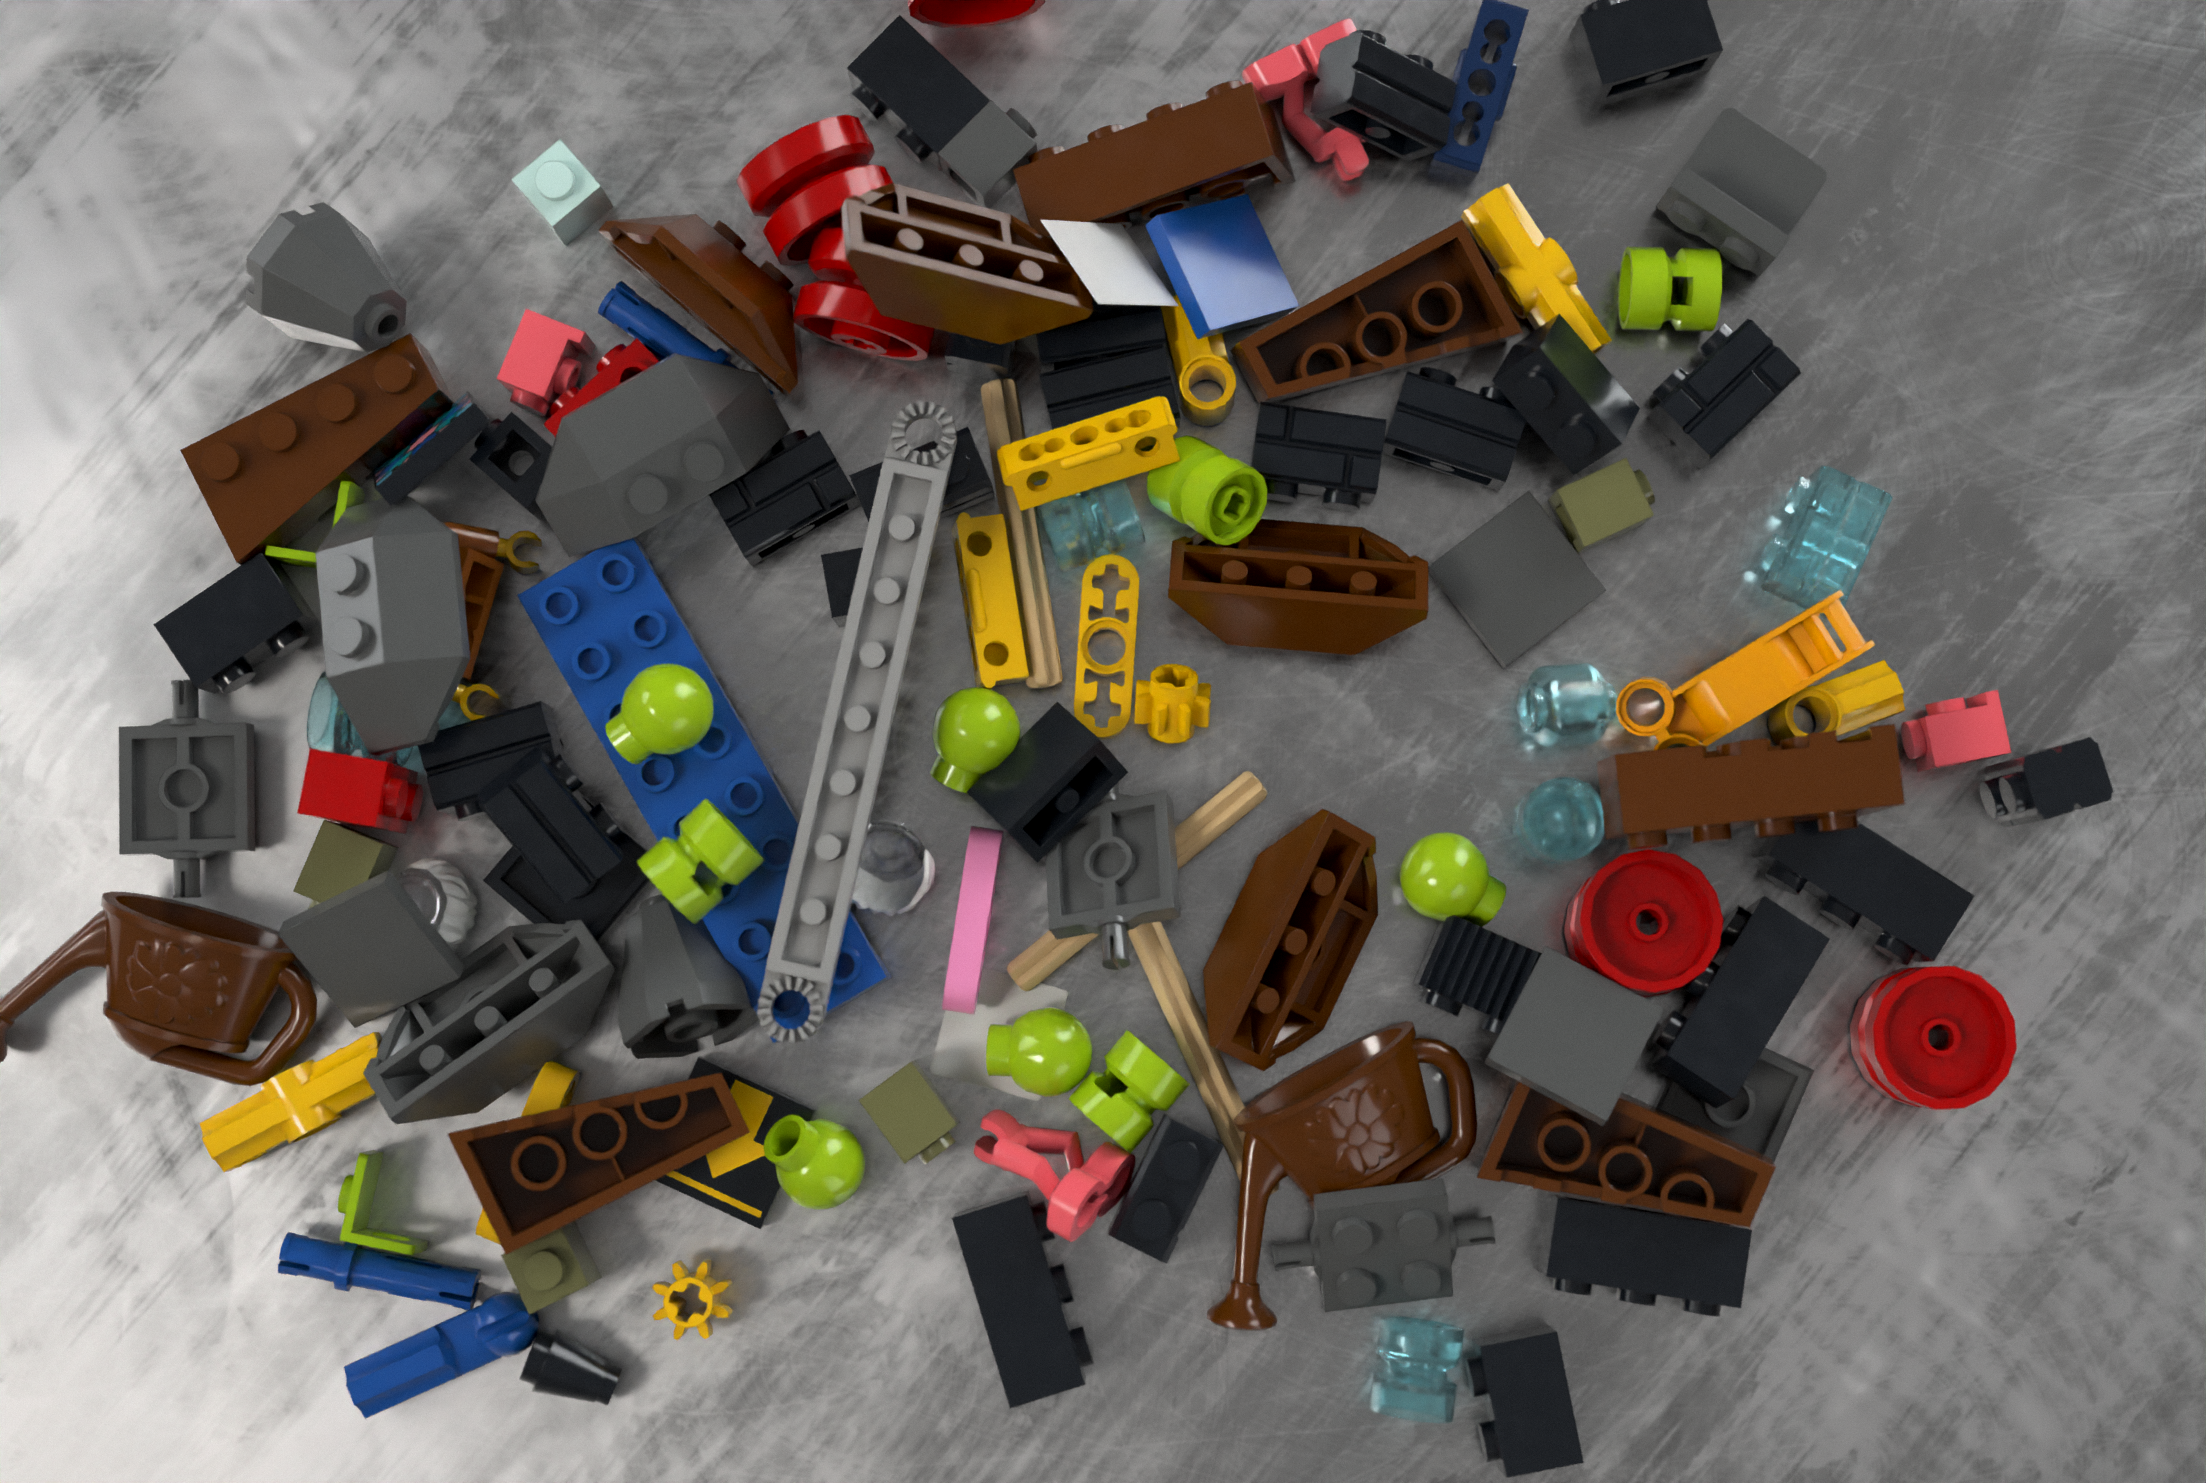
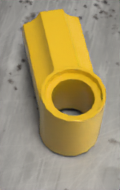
[1160,295,1236,426]
[1768,660,1905,745]

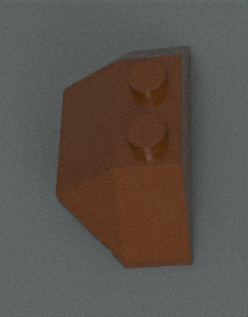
[841,183,1093,345]
[598,214,805,406]
[1168,519,1428,655]
[1203,809,1378,1072]

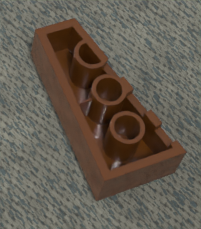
[1477,1080,1776,1228]

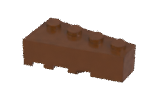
[1013,80,1296,249]
[1230,220,1523,404]
[180,333,454,565]
[1597,724,1905,850]
[447,1072,750,1255]

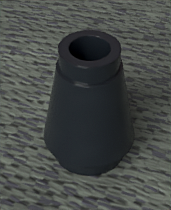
[519,1330,622,1406]

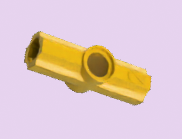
[1461,183,1612,354]
[199,1032,382,1172]

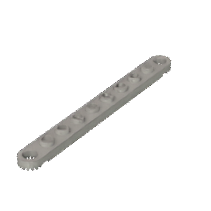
[757,401,957,1043]

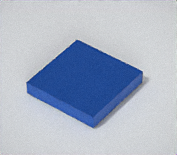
[1145,194,1299,339]

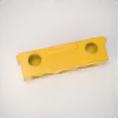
[996,396,1180,511]
[951,512,1029,689]

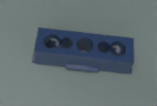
[1431,0,1529,179]

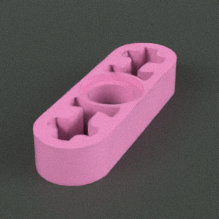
[942,826,1004,1015]

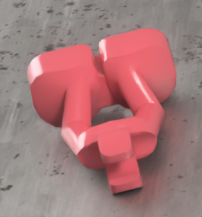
[1242,18,1369,182]
[974,1109,1136,1242]

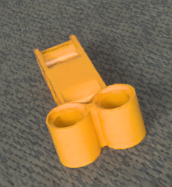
[1616,589,1875,752]

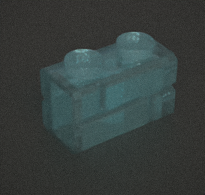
[1758,465,1893,618]

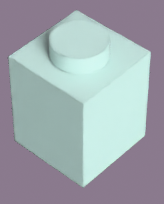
[511,139,614,246]

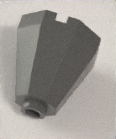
[246,202,407,352]
[618,894,759,1059]

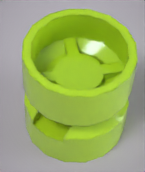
[1618,247,1722,332]
[1147,435,1267,545]
[637,798,765,924]
[1069,1030,1190,1153]

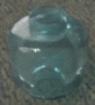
[1516,663,1617,748]

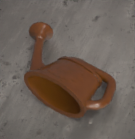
[0,891,318,1086]
[1207,1021,1478,1331]

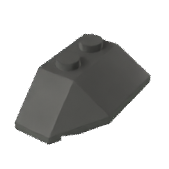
[535,353,790,557]
[315,495,470,756]
[363,920,615,1124]

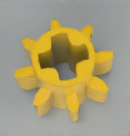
[1134,664,1211,743]
[652,1259,733,1340]

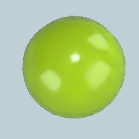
[605,663,714,765]
[930,687,1020,794]
[1400,832,1506,927]
[986,1007,1092,1097]
[764,1115,865,1210]

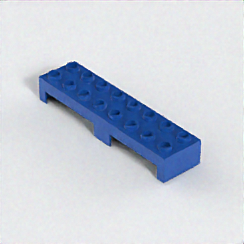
[517,537,892,1043]

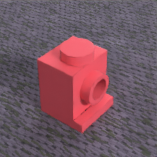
[496,309,596,416]
[1901,690,2011,772]

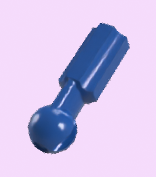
[344,1292,539,1418]

